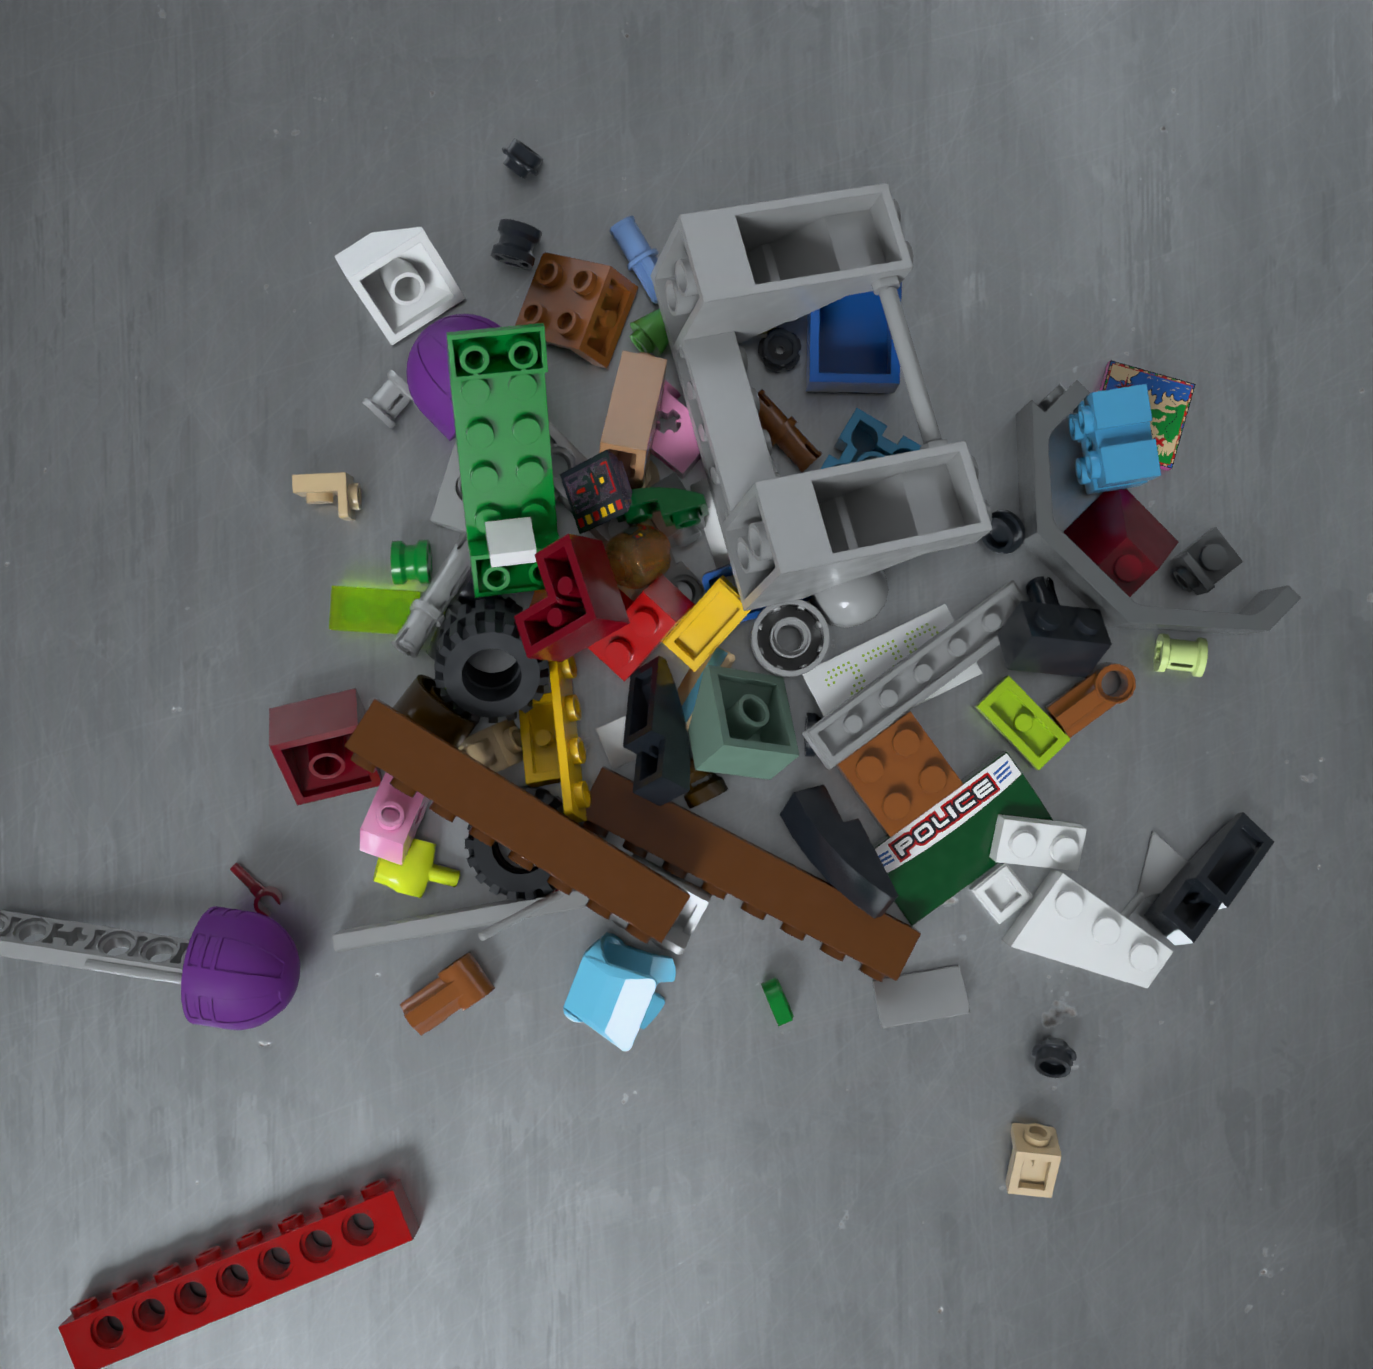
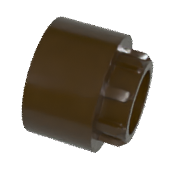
[393,674,479,748]

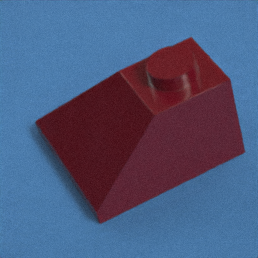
[1063,488,1179,597]

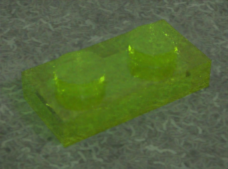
[329,586,423,635]

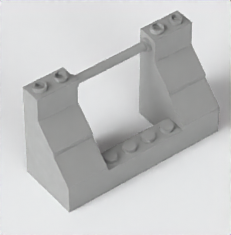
[650,183,992,611]

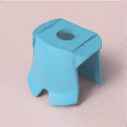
[563,932,676,1051]

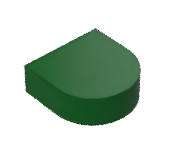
[761,977,794,1026]

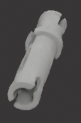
[391,533,471,658]

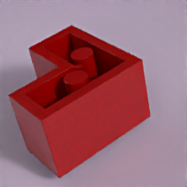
[587,575,695,682]

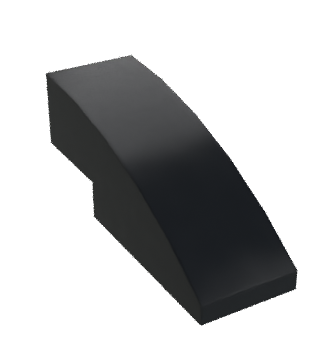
[623,656,690,806]
[780,784,899,919]
[1144,812,1274,945]

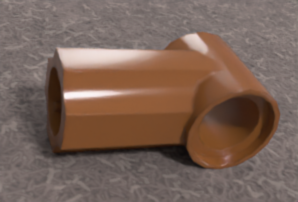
[1045,662,1136,738]
[400,952,495,1036]

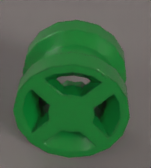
[390,540,433,585]

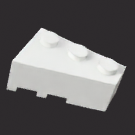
[1002,869,1173,989]

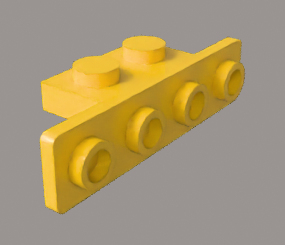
[519,656,591,823]

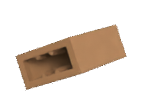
[598,351,667,493]

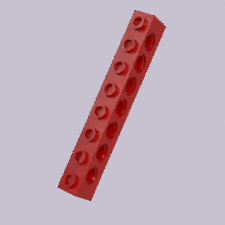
[58,1178,420,1369]

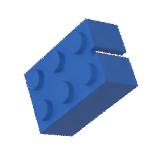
[806,282,902,393]

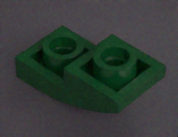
[608,487,710,529]

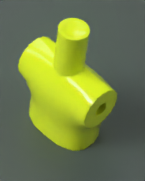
[373,839,460,898]

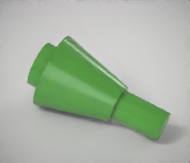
[630,308,669,357]

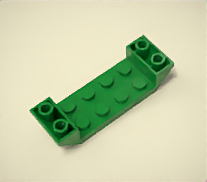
[446,323,560,598]

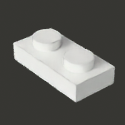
[989,814,1087,871]

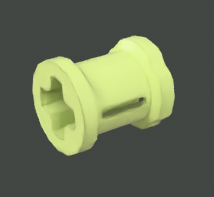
[1153,633,1208,677]

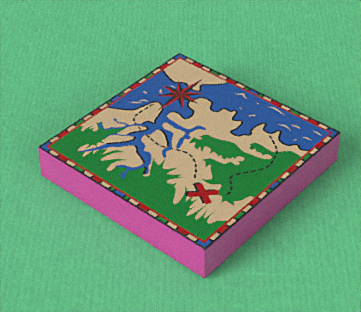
[1100,360,1196,471]

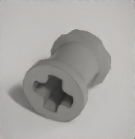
[362,369,413,429]

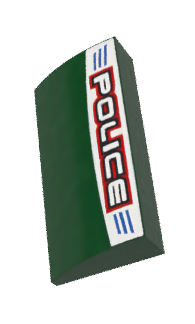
[872,751,1053,926]

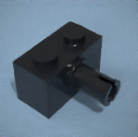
[997,576,1112,678]

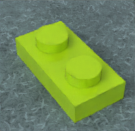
[974,675,1071,770]

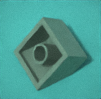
[688,665,799,780]

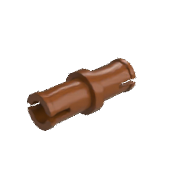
[758,389,823,473]

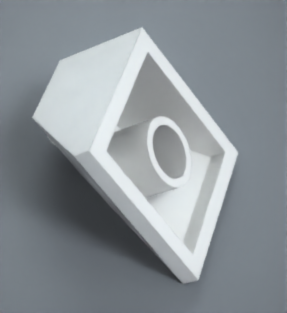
[334,227,466,345]

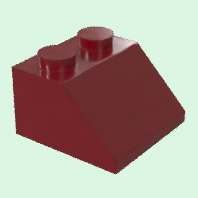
[269,688,383,806]

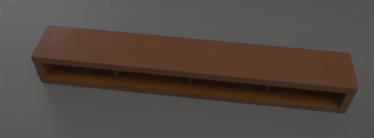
[345,699,691,944]
[582,766,921,982]

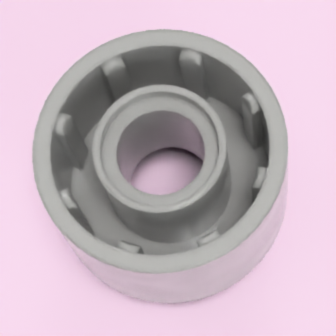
[750,600,830,677]

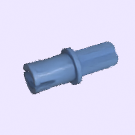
[609,216,659,304]

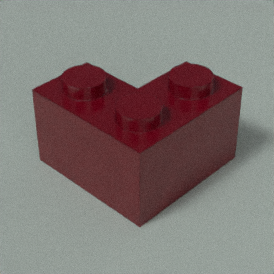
[514,533,630,662]

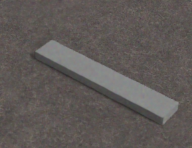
[802,580,1029,770]
[332,889,589,952]

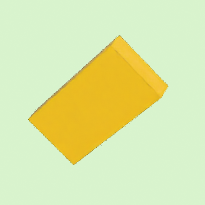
[662,575,751,672]

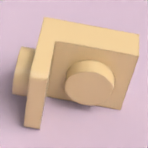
[292,472,362,521]
[458,720,523,772]
[1005,1123,1062,1198]

